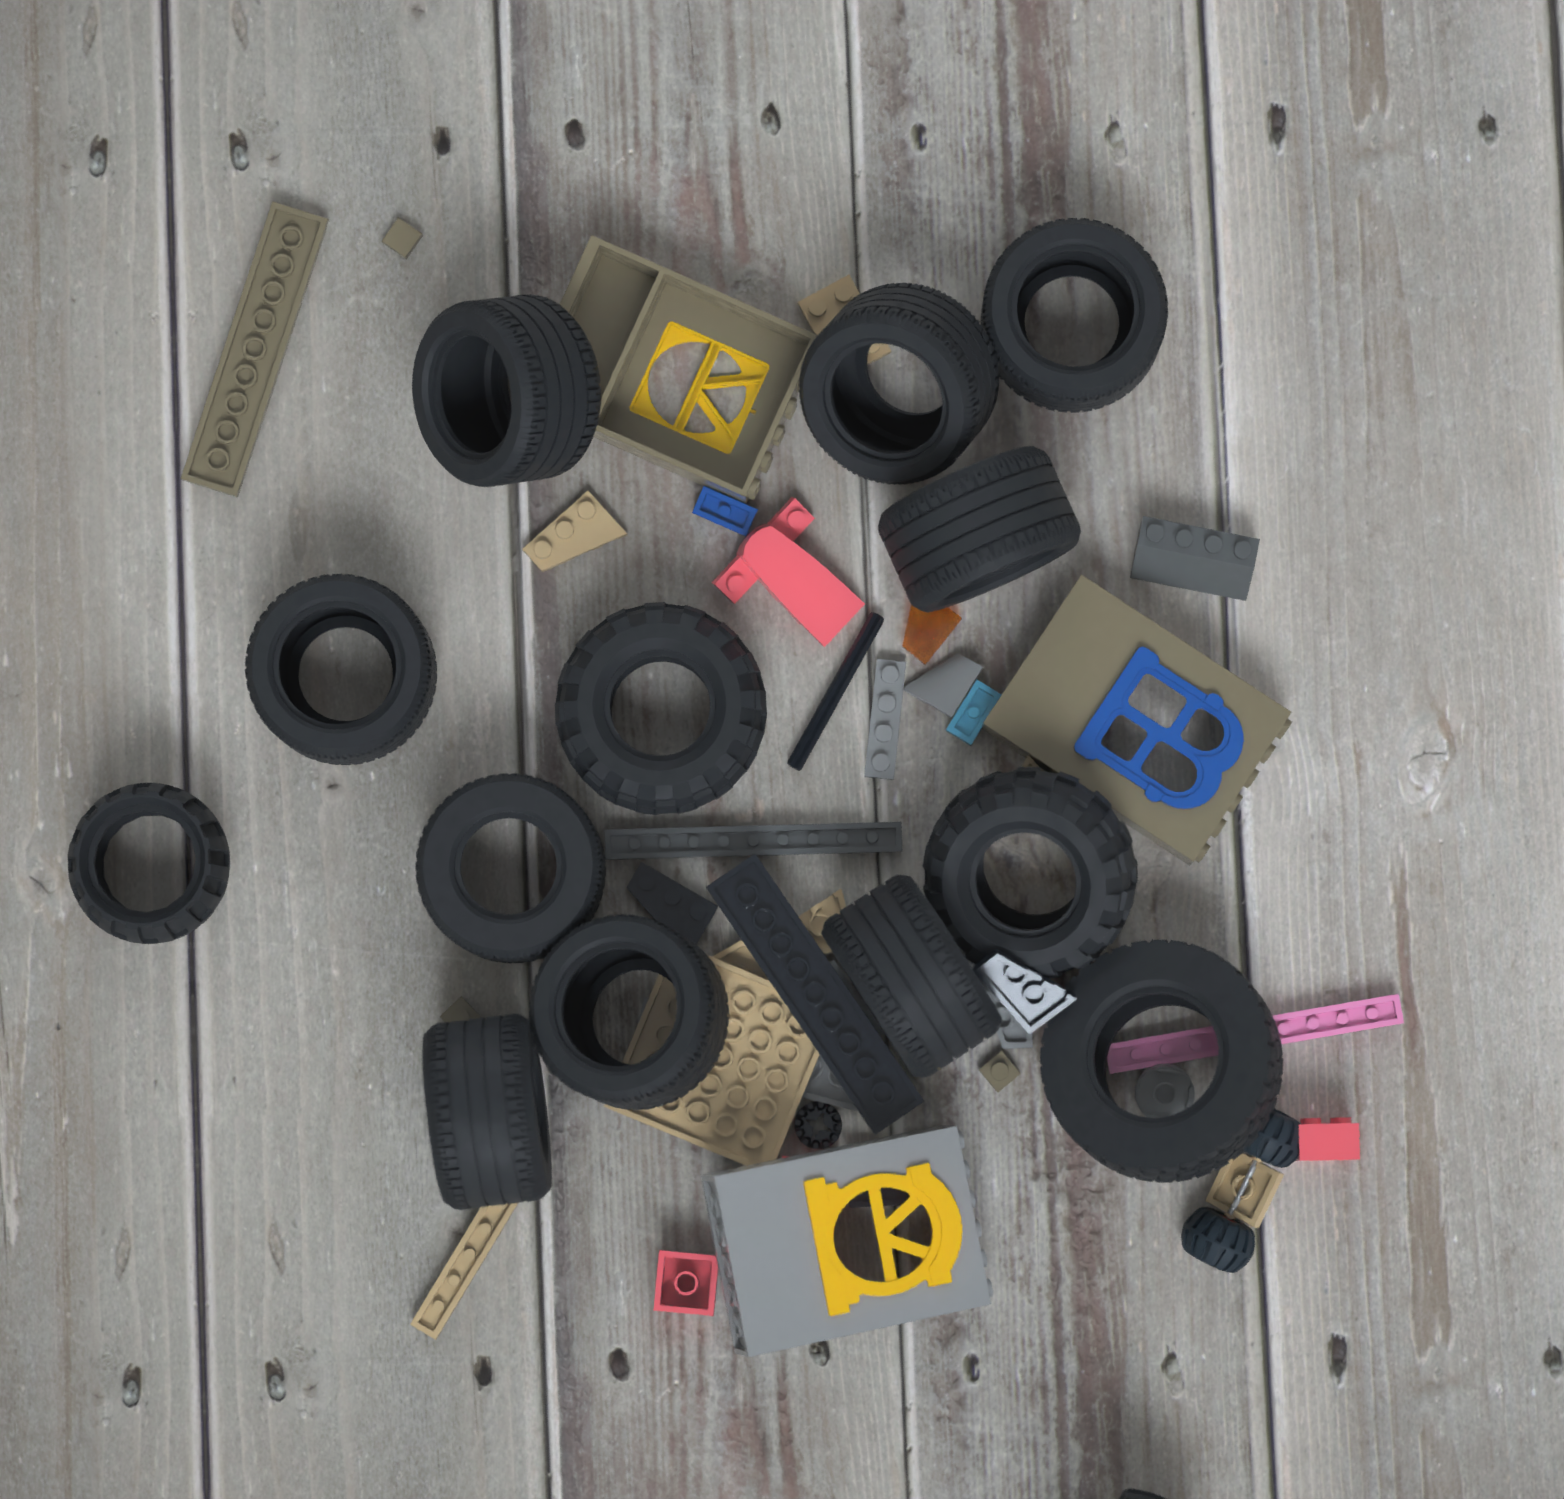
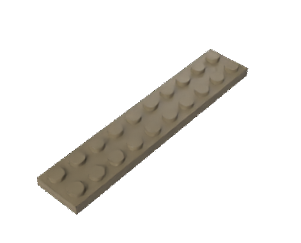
[180,201,329,498]

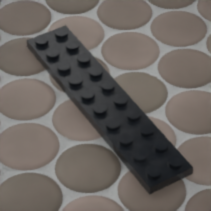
[706,854,924,1135]

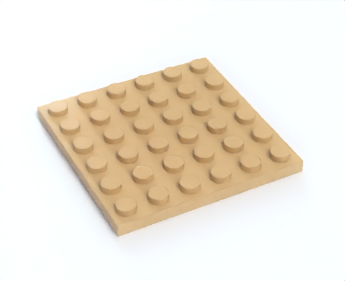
[604,955,820,1166]

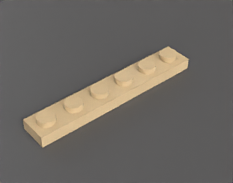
[410,1202,518,1340]

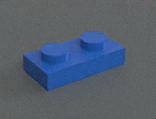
[692,486,758,536]

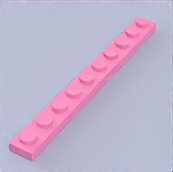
[1107,994,1404,1074]

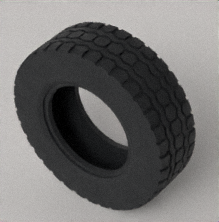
[1040,939,1283,1183]

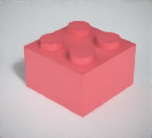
[1296,1117,1360,1161]
[653,1250,719,1316]

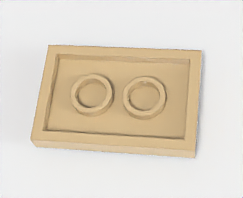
[798,275,891,366]

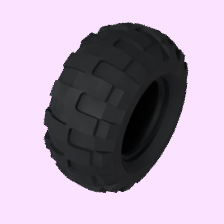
[555,602,767,815]
[922,767,1138,979]

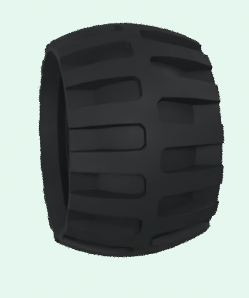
[67,783,230,944]

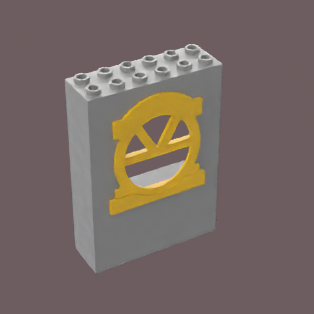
[701,1125,993,1357]

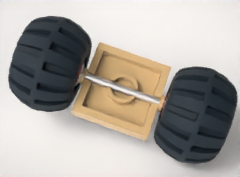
[1181,1108,1301,1273]

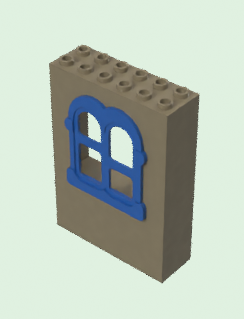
[982,574,1292,866]

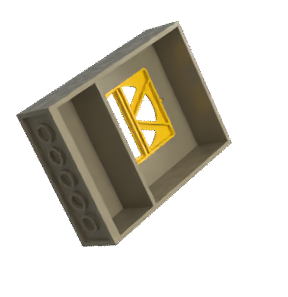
[559,235,818,504]

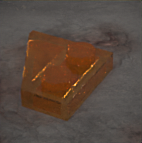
[902,604,962,666]

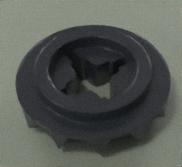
[794,1101,842,1149]

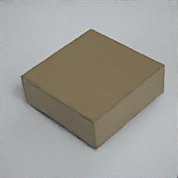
[382,217,423,259]

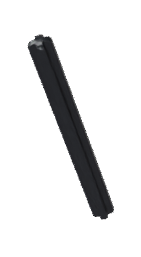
[787,612,884,771]

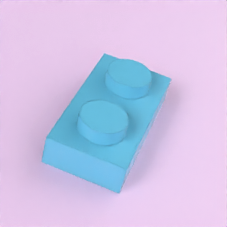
[946,680,1002,746]

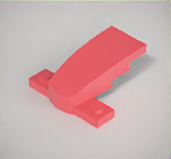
[712,497,865,647]

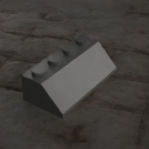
[1130,516,1260,601]

